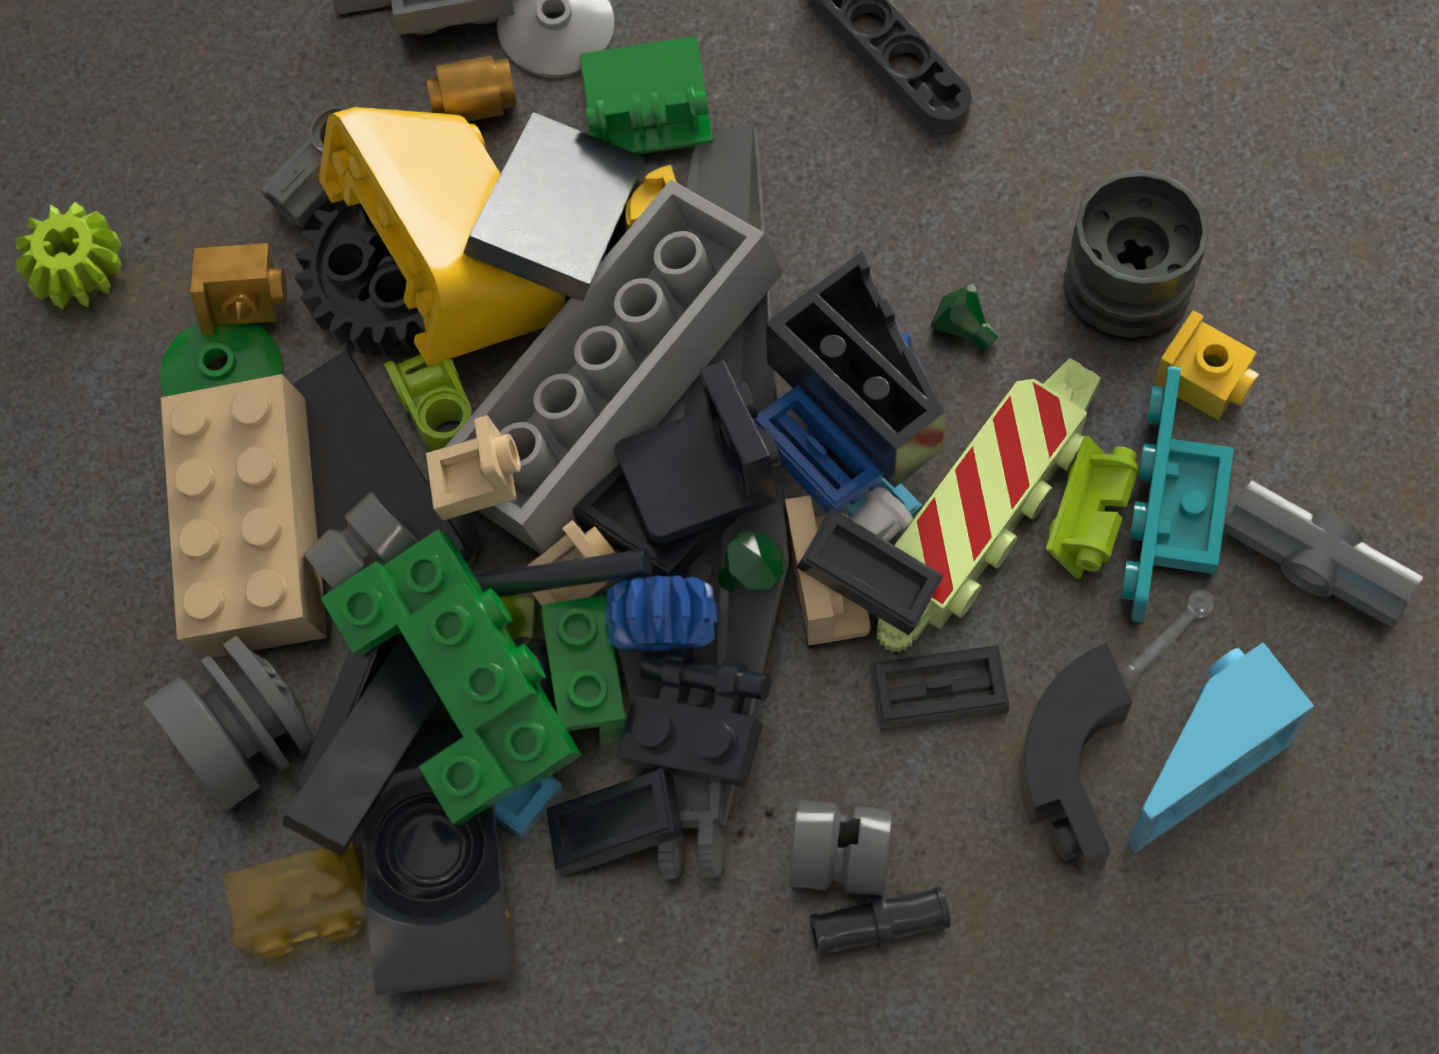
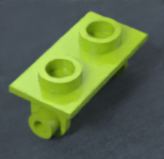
[1045,436,1140,579]

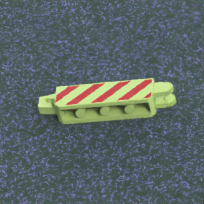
[877,358,1101,654]

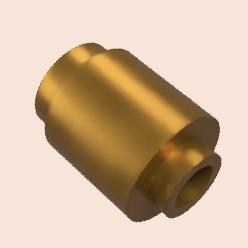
[426,55,517,122]

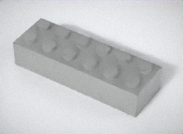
[446,180,783,554]

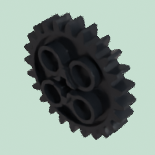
[295,200,425,356]

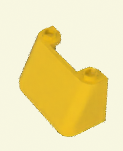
[319,107,565,366]

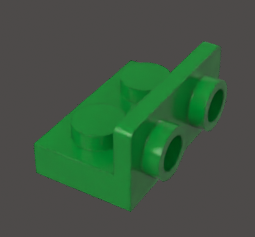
[541,595,626,746]

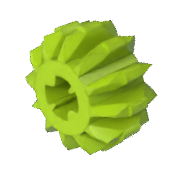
[15,202,122,310]

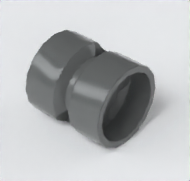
[303,492,419,589]
[789,800,892,896]

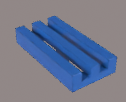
[753,386,883,513]

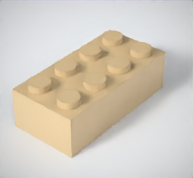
[161,374,327,658]

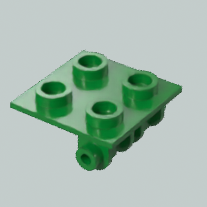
[580,36,713,154]

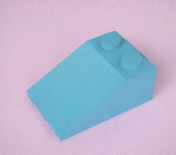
[1127,643,1314,853]

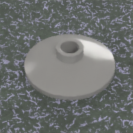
[497,0,615,79]

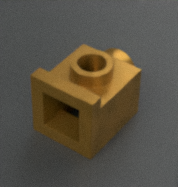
[190,243,287,336]

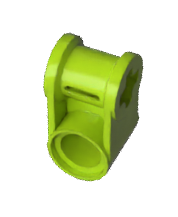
[383,354,473,453]

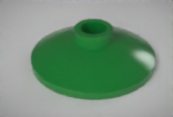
[160,322,284,397]

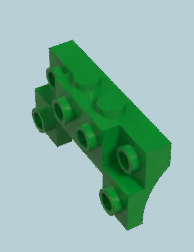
[320,529,582,825]

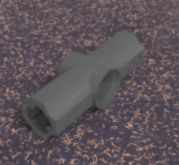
[1223,481,1423,628]

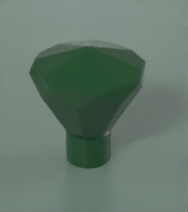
[930,283,1000,353]
[718,531,784,593]

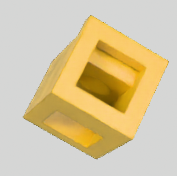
[1154,310,1259,421]

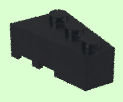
[766,251,946,488]

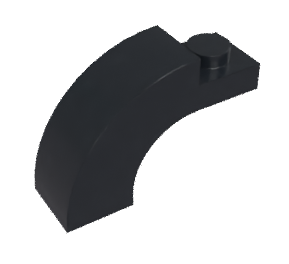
[1020,643,1132,876]

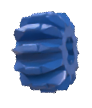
[605,575,718,653]

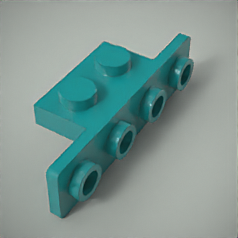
[1121,366,1234,623]

